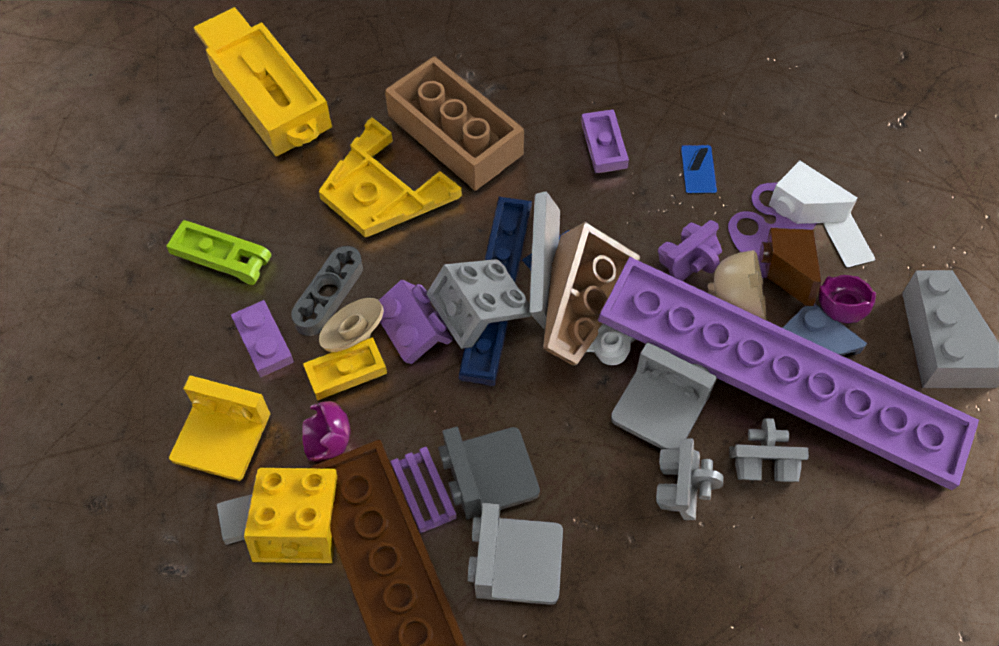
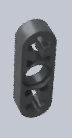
[291,246,363,336]

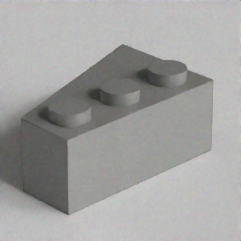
[902,270,999,388]

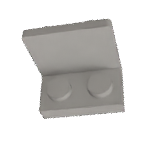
[426,259,531,349]

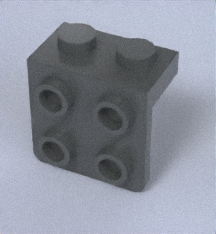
[438,426,540,520]

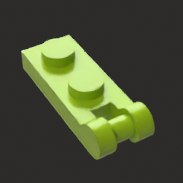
[166,219,272,285]

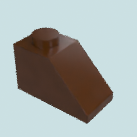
[759,228,821,306]

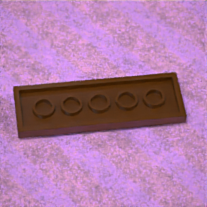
[308,439,466,646]

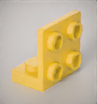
[169,375,270,481]
[244,468,337,563]

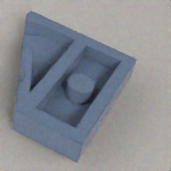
[783,303,867,356]

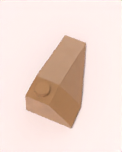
[543,222,640,366]

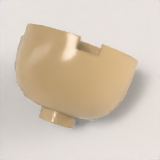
[708,250,767,320]

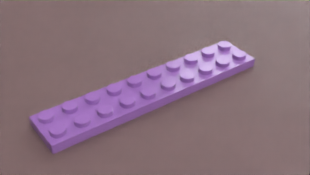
[598,257,979,490]

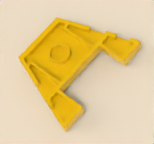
[319,117,462,238]

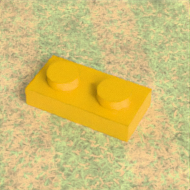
[303,337,387,401]

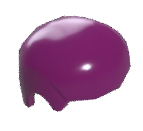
[818,275,876,324]
[302,401,351,461]

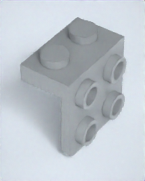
[611,342,717,449]
[468,503,563,605]

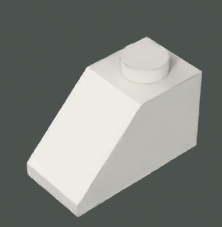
[769,161,857,224]

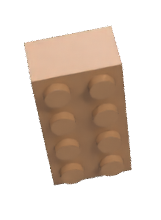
[385,56,524,191]

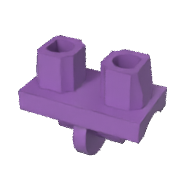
[658,220,722,281]

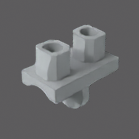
[729,418,809,482]
[656,438,724,520]

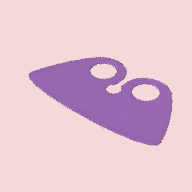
[728,183,817,278]

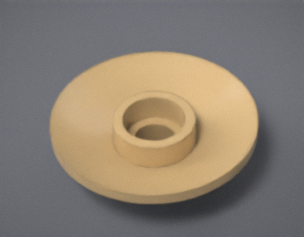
[319,298,384,352]

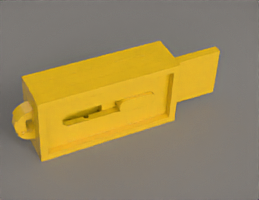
[194,7,332,157]

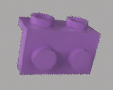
[379,280,453,364]

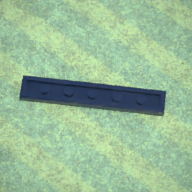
[459,197,532,386]

